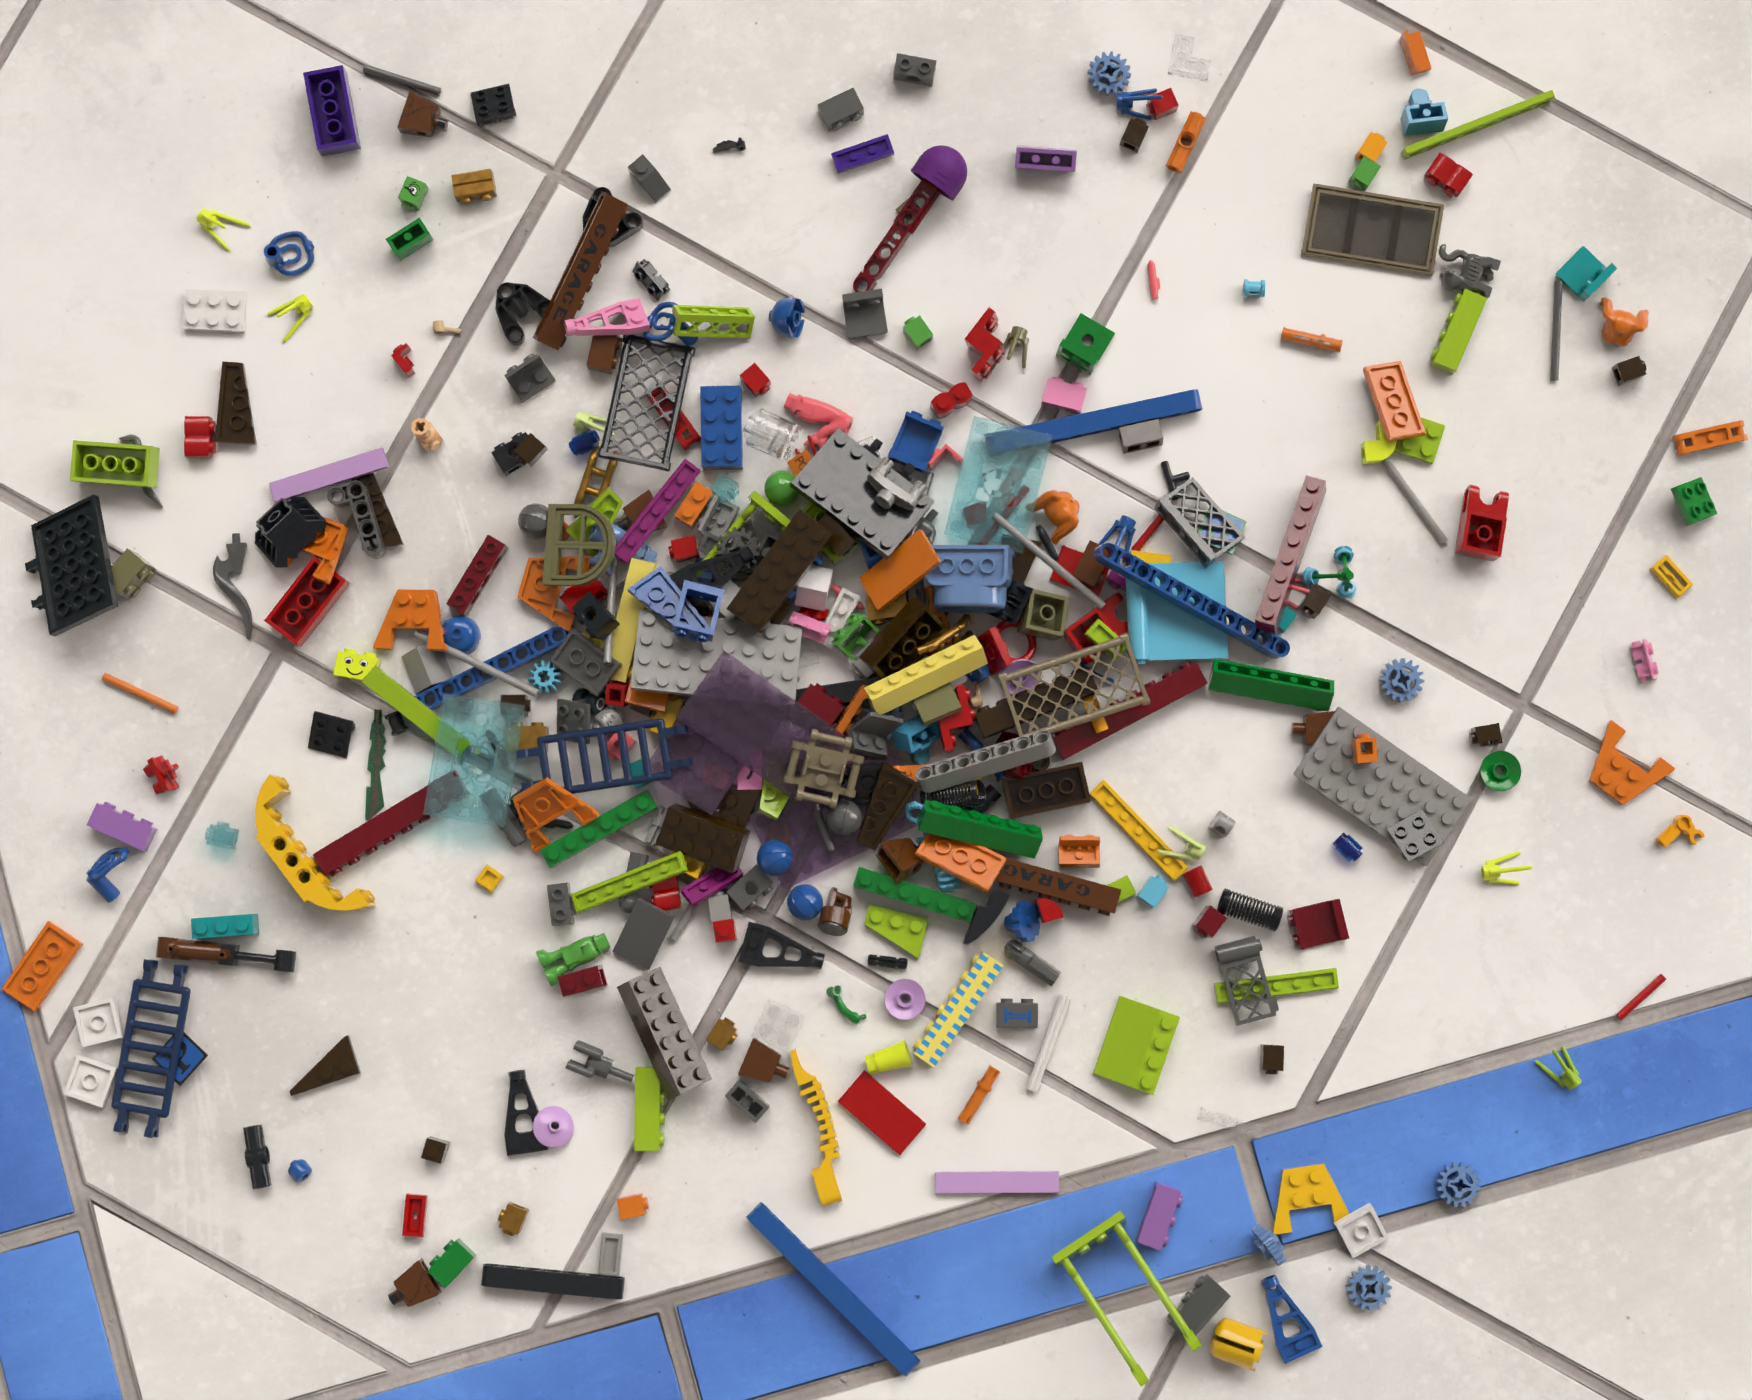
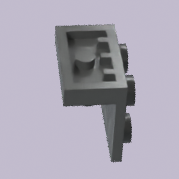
[842,289,888,339]
[504,353,556,403]
[847,712,904,759]

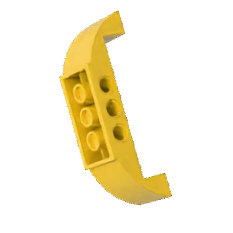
[255,774,376,911]

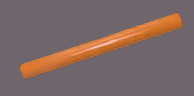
[102,673,179,714]

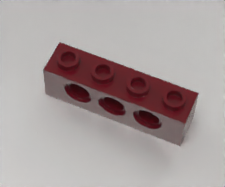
[446,535,508,616]

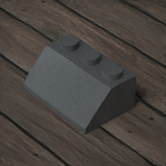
[1166,1274,1231,1339]

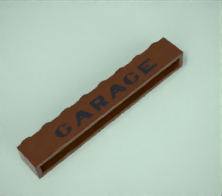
[532,192,628,350]
[995,858,1121,916]

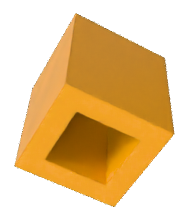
[1355,132,1388,162]

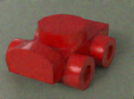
[798,606,829,621]

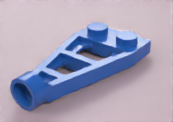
[1261,1275,1322,1364]

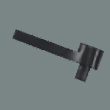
[713,138,746,153]

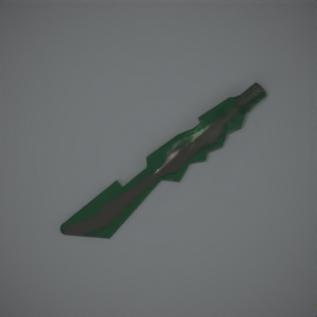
[365,709,387,821]

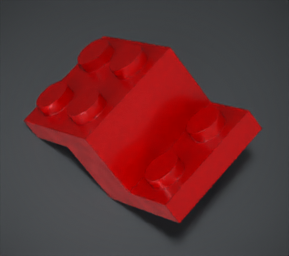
[964,307,1005,382]
[938,684,976,754]

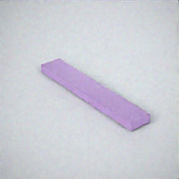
[269,447,389,503]
[935,1171,1059,1193]

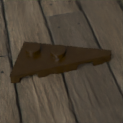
[289,1035,361,1096]

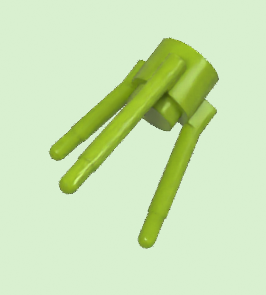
[1535,1046,1582,1090]

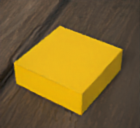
[475,864,504,893]

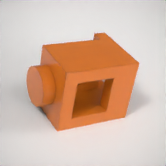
[1352,734,1378,763]

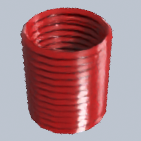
[1182,866,1213,898]

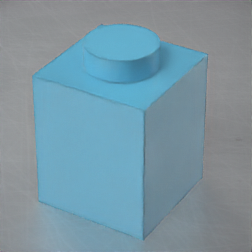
[1137,875,1169,908]

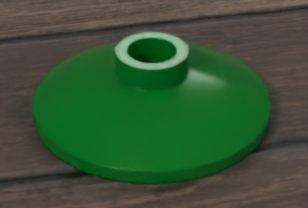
[1480,751,1521,791]

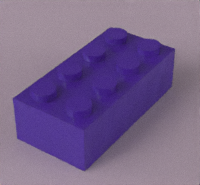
[303,65,361,156]

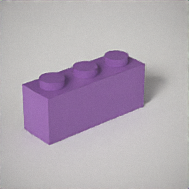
[1015,145,1077,172]
[87,801,157,851]
[1136,1181,1183,1251]

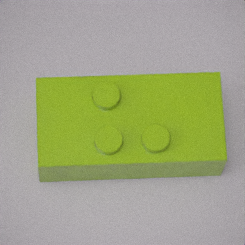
[70,440,160,488]

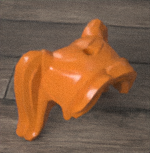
[1600,297,1649,347]
[1025,490,1080,545]

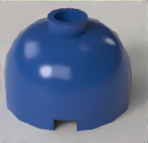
[769,298,805,338]
[442,615,481,655]

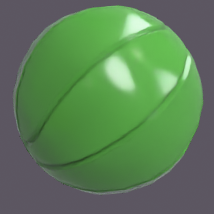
[764,470,799,506]

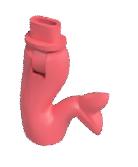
[784,393,854,448]

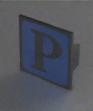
[152,1032,208,1086]

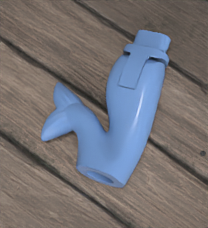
[588,522,657,576]

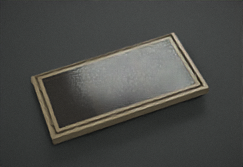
[1301,183,1444,276]

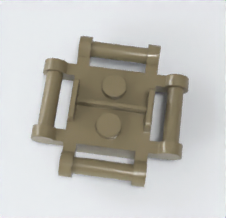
[783,729,865,809]

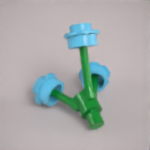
[1302,546,1357,599]

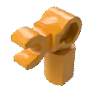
[1082,694,1109,734]
[1656,815,1705,848]

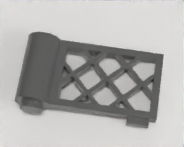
[1214,936,1279,1026]

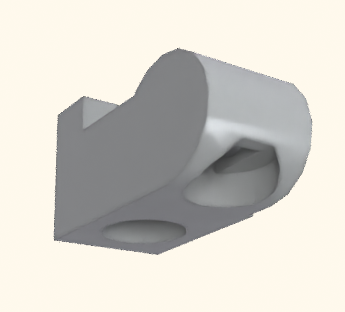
[1208,811,1236,838]

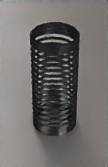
[920,780,986,808]
[1217,888,1283,932]

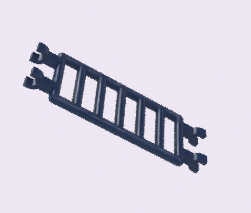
[516,718,693,794]
[111,959,191,1138]

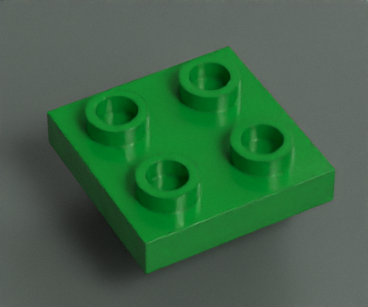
[1671,477,1717,526]

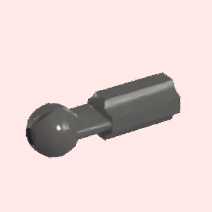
[619,852,649,914]
[1004,940,1061,986]

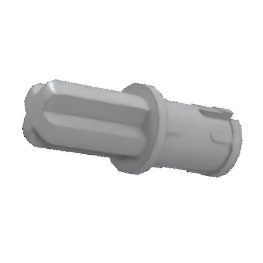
[644,805,668,846]

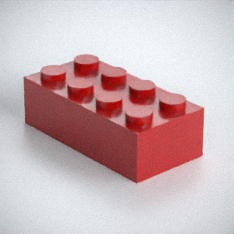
[264,556,350,647]

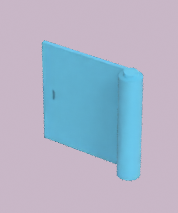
[1125,561,1228,665]

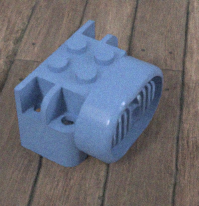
[926,545,1015,613]

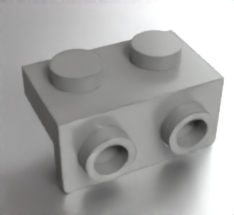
[697,495,740,538]

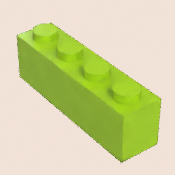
[1430,289,1487,375]
[634,1067,665,1151]

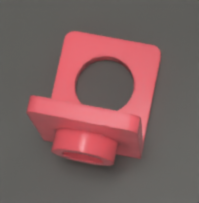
[928,444,964,470]

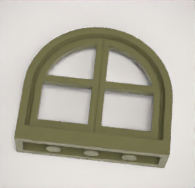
[542,504,616,588]

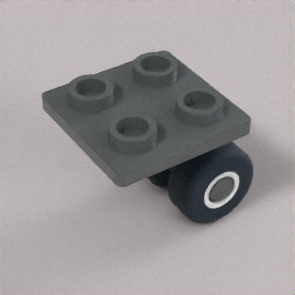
[557,688,608,744]

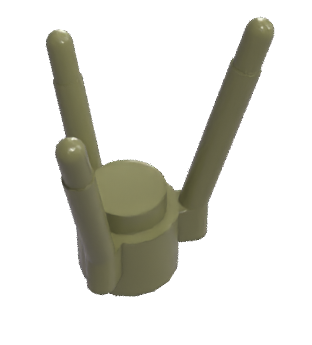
[992,326,1029,369]

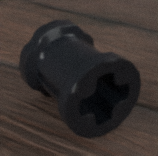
[385,711,409,736]

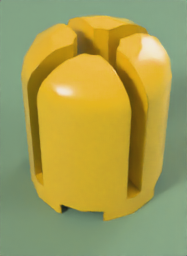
[1210,1318,1267,1372]

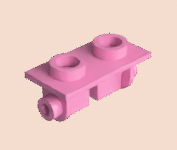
[788,611,831,644]
[1630,639,1659,682]

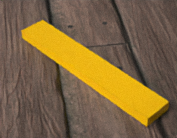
[1089,780,1189,882]

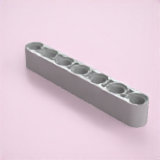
[915,730,1056,793]

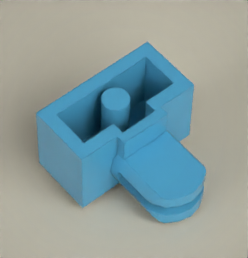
[1400,89,1448,136]
[892,715,941,764]

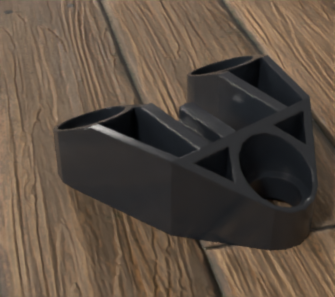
[583,187,643,247]
[495,282,550,346]

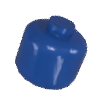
[288,1159,312,1183]

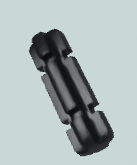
[867,954,908,969]

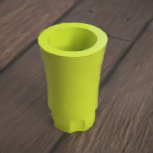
[865,1039,913,1075]

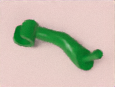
[826,985,867,1024]

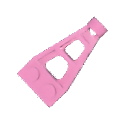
[564,298,650,336]

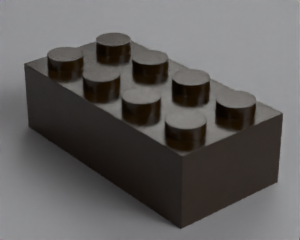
[859,596,948,680]
[1001,762,1091,819]
[657,803,750,873]

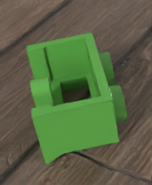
[831,612,880,661]

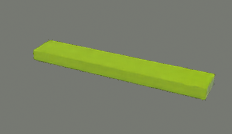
[362,665,471,758]
[571,851,688,914]
[1214,968,1339,1004]

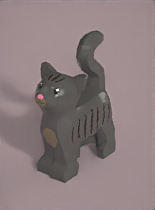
[1438,244,1501,299]

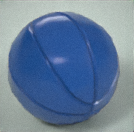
[756,840,793,876]
[787,884,823,920]

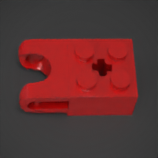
[1455,484,1509,561]
[1064,592,1128,665]

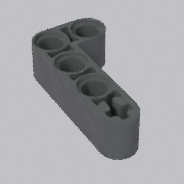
[327,481,385,559]

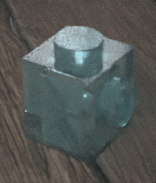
[710,472,740,502]
[205,821,239,850]

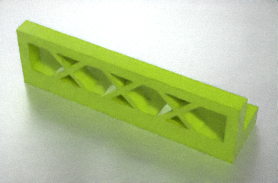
[672,305,755,338]

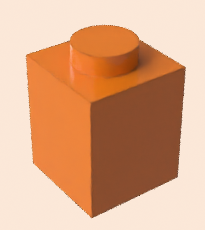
[617,1193,649,1220]

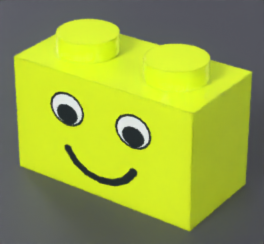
[333,648,381,681]

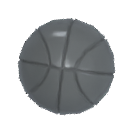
[518,503,548,539]
[826,800,862,836]

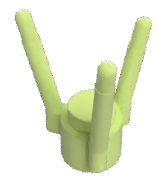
[573,412,616,446]
[1157,826,1205,862]

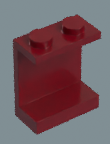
[1287,899,1350,950]
[557,965,608,997]

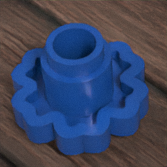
[1004,901,1040,943]

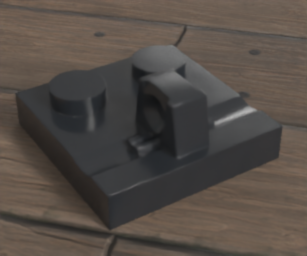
[846,762,887,804]

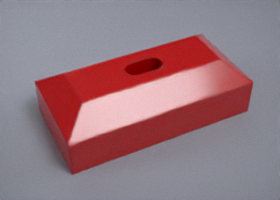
[402,1193,428,1237]

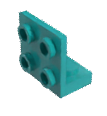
[1555,246,1617,302]

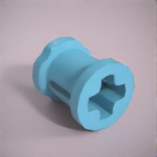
[1243,279,1265,297]

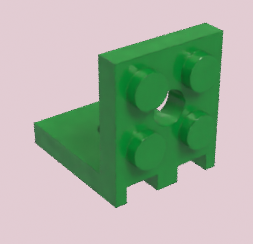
[1056,313,1115,375]

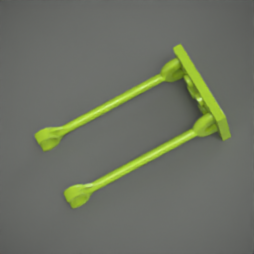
[696,490,791,620]
[1052,1211,1202,1387]

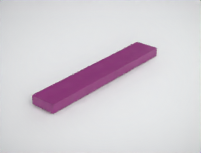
[614,459,701,565]

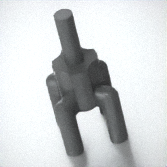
[565,1040,634,1083]

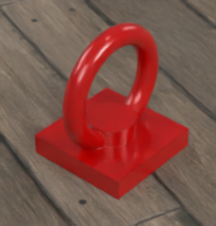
[977,620,1037,676]

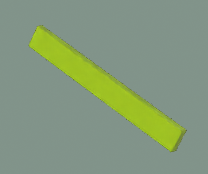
[1401,90,1555,159]

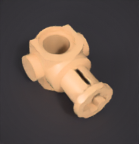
[411,418,444,452]

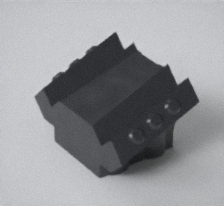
[255,497,326,568]

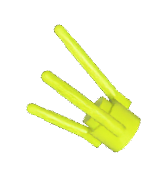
[197,208,250,251]
[268,294,313,343]
[1481,851,1533,885]

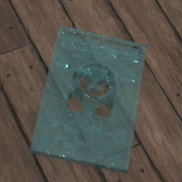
[944,416,1053,554]
[423,693,525,827]

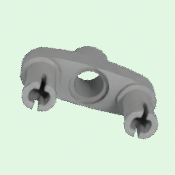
[867,457,927,510]

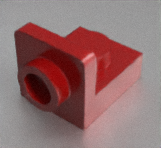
[391,343,415,378]

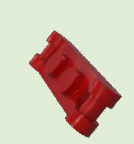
[644,384,701,451]

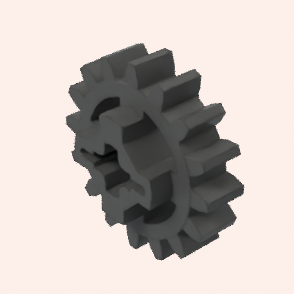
[716,527,760,571]

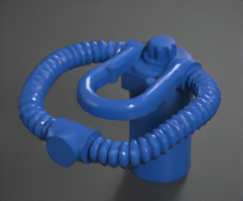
[264,231,314,276]
[643,302,698,346]
[86,847,130,903]

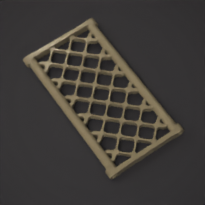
[998,633,1150,737]

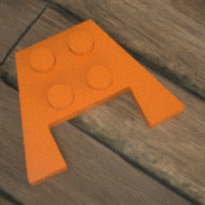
[287,516,348,585]
[517,555,592,632]
[373,589,447,651]
[1589,720,1675,805]
[513,777,599,854]

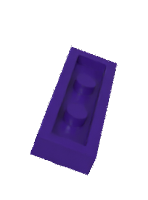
[831,134,894,174]

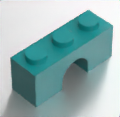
[191,914,259,939]

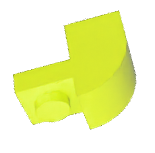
[1361,420,1397,465]

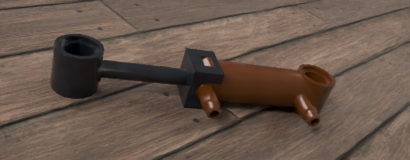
[156,937,296,972]

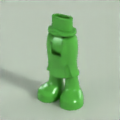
[536,933,611,987]

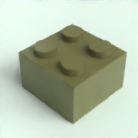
[111,548,156,600]
[1017,589,1069,641]

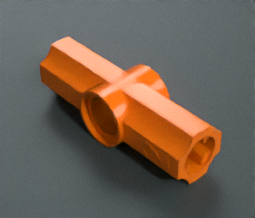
[1165,111,1206,173]

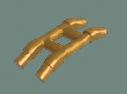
[574,445,621,505]
[916,614,973,655]

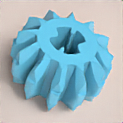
[528,660,563,695]
[933,866,960,893]

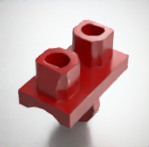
[143,756,179,794]

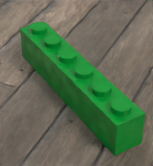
[1208,659,1334,712]
[540,789,659,868]
[917,800,1043,859]
[853,867,977,923]

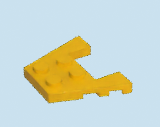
[1272,1163,1350,1235]

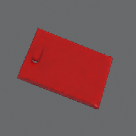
[1050,545,1109,597]

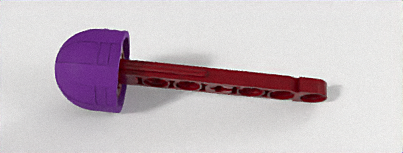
[853,145,967,292]

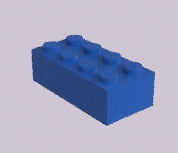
[700,385,743,470]

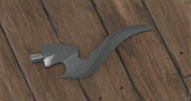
[213,533,252,639]

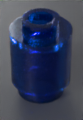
[569,428,600,456]
[1332,832,1363,862]

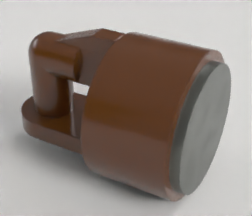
[817,887,852,936]

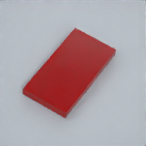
[838,1070,926,1155]

